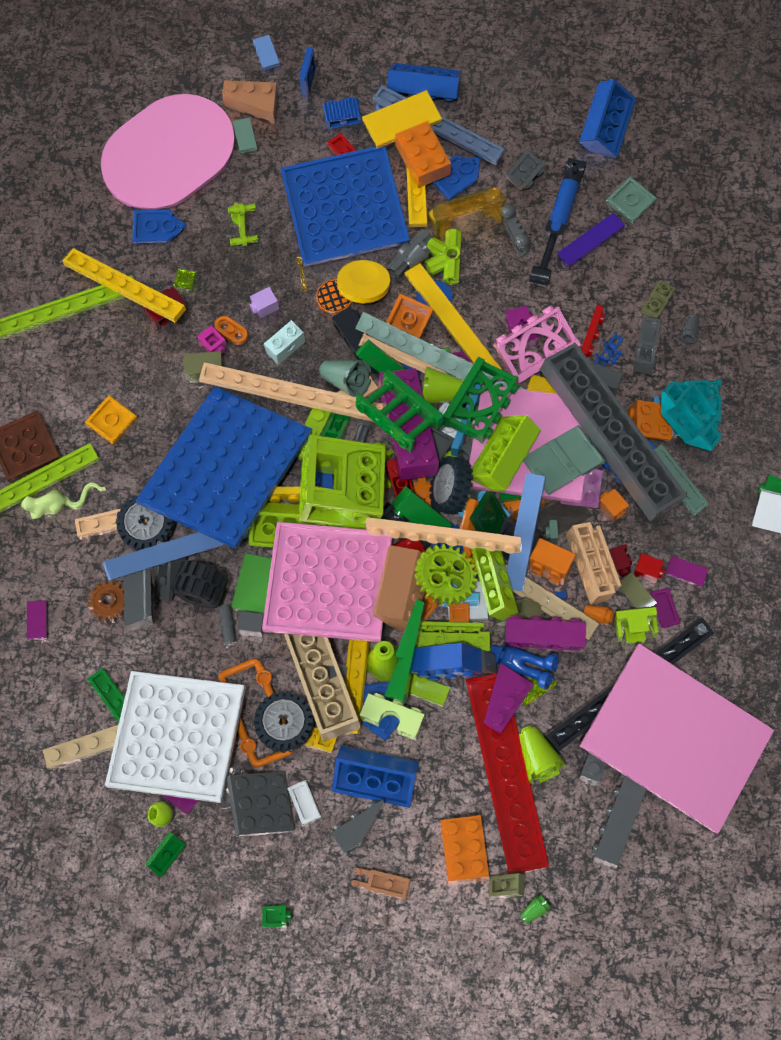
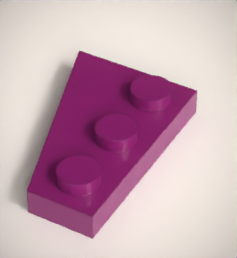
[484,663,534,735]

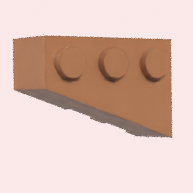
[222,80,278,124]

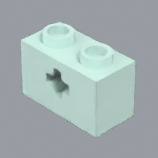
[264,320,305,365]

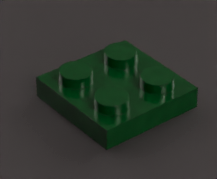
[469,491,507,534]

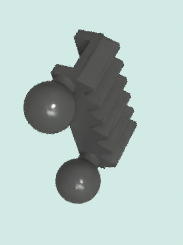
[501,203,531,258]

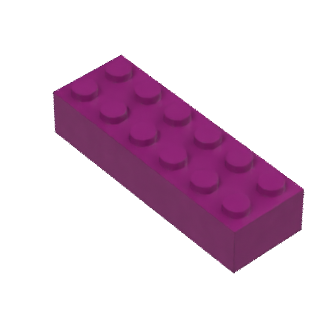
[378,368,439,480]

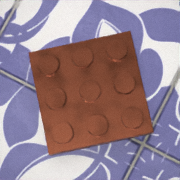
[0,410,60,483]

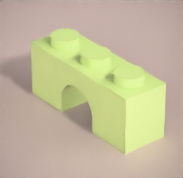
[360,693,425,741]

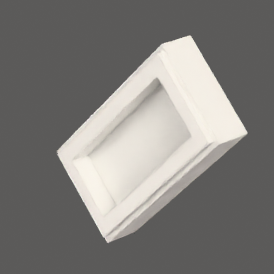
[288,780,321,826]

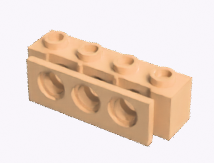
[566,522,622,605]

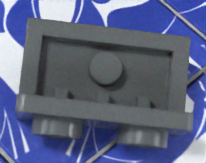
[504,149,547,191]

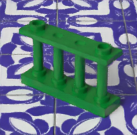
[355,369,444,453]

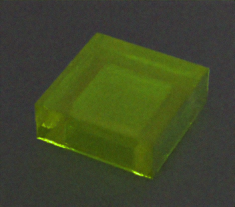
[174,269,196,291]

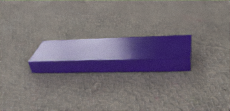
[557,213,625,269]

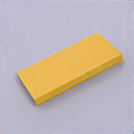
[362,90,442,149]

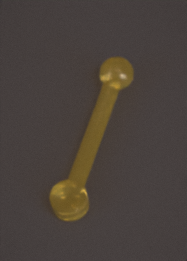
[295,257,308,291]

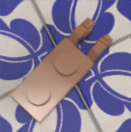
[351,868,411,900]

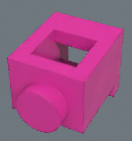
[197,325,227,354]

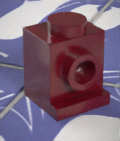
[609,544,632,577]

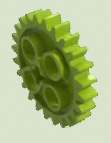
[414,544,478,606]

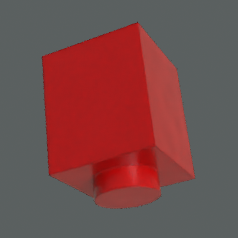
[634,553,665,584]

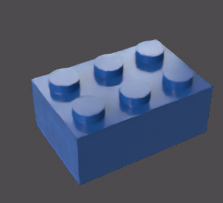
[412,643,482,681]

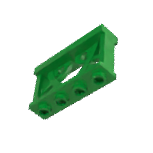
[443,357,520,444]

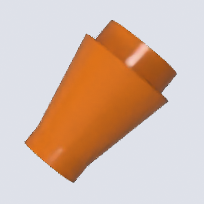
[584,605,614,626]

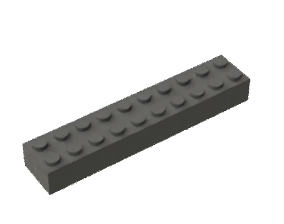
[540,342,687,522]

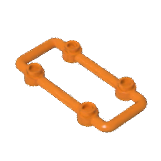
[218,659,295,768]

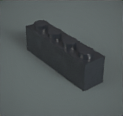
[332,306,379,380]

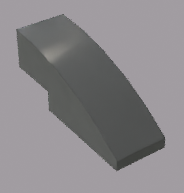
[633,317,661,375]

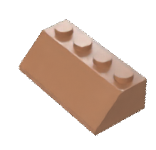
[373,546,425,632]

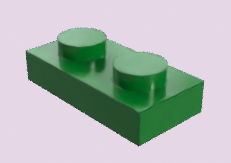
[144,832,186,877]

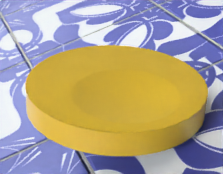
[337,260,390,303]

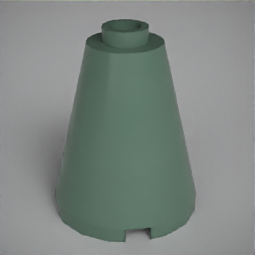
[319,360,371,397]

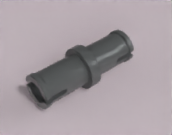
[218,604,237,645]

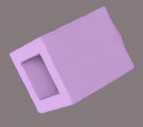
[249,287,279,319]

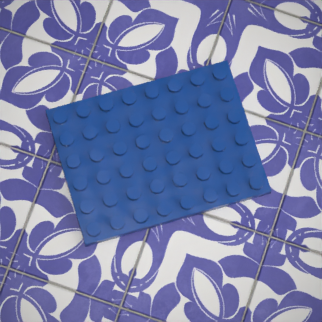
[136,386,312,549]

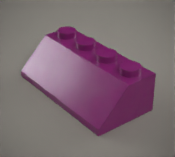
[505,615,587,652]

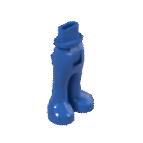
[490,644,559,690]

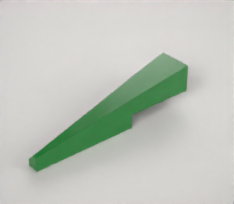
[384,599,424,704]

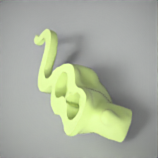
[21,482,106,519]

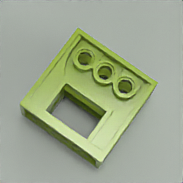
[298,435,385,530]

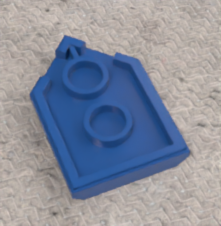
[432,155,481,200]
[132,209,187,243]
[362,681,400,741]

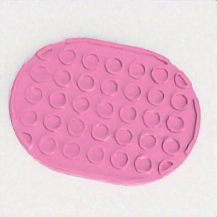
[101,94,235,210]

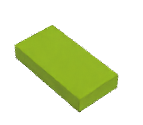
[408,674,450,707]

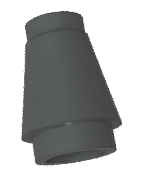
[404,241,431,268]
[680,315,699,343]

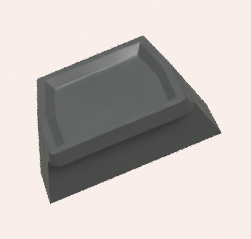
[124,568,153,631]

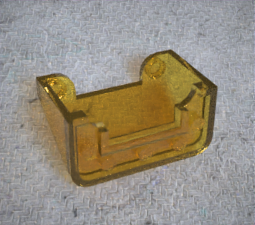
[427,187,506,241]

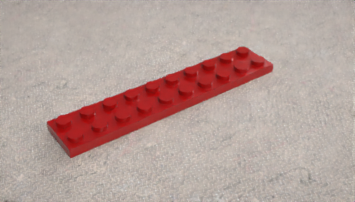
[466,673,549,874]

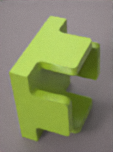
[613,607,659,644]

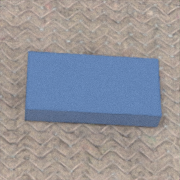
[253,35,280,71]

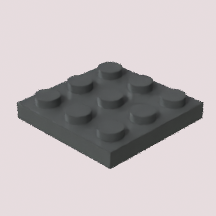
[227,772,294,837]

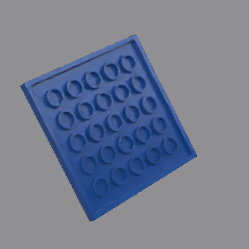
[280,146,410,267]

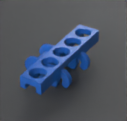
[594,333,624,367]

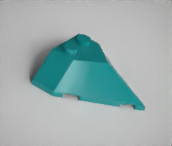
[661,380,721,451]

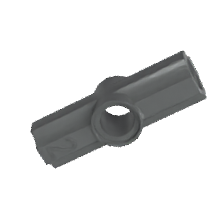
[387,229,433,278]

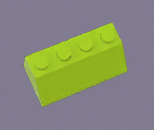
[471,415,541,491]
[249,502,328,547]

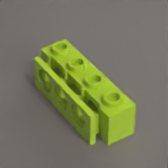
[416,621,490,652]

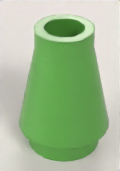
[520,894,551,924]

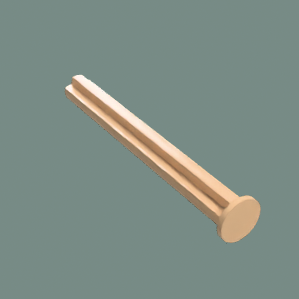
[359,332,447,374]

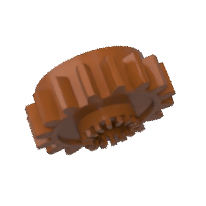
[87,580,124,623]

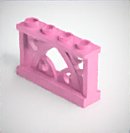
[493,305,581,383]

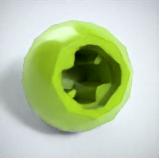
[148,801,173,827]

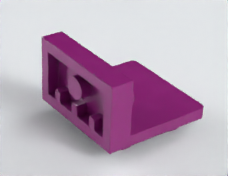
[560,468,603,508]

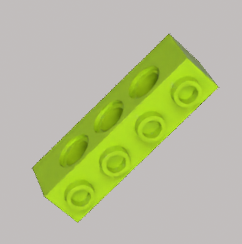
[472,548,518,621]

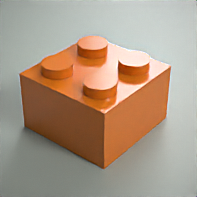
[386,294,433,339]
[528,538,576,586]

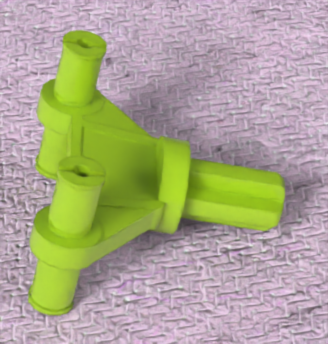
[227,203,258,246]

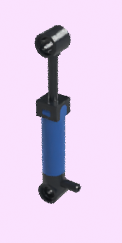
[529,158,587,288]

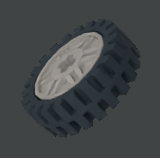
[429,456,473,515]
[116,495,174,551]
[254,691,314,753]

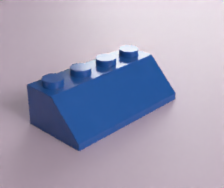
[387,63,462,101]
[579,79,636,158]
[332,745,419,808]

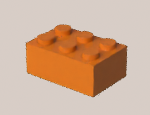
[395,121,451,188]
[440,815,489,885]

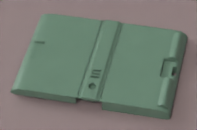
[523,425,606,495]

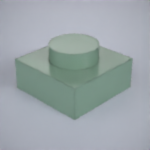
[545,520,558,544]

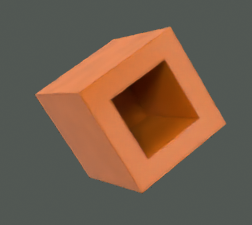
[599,488,629,523]

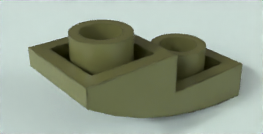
[641,280,676,319]
[620,572,657,609]

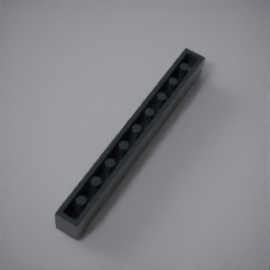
[543,617,714,752]

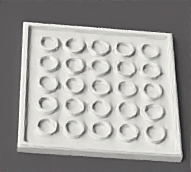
[105,671,246,803]

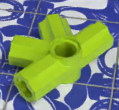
[424,229,462,285]

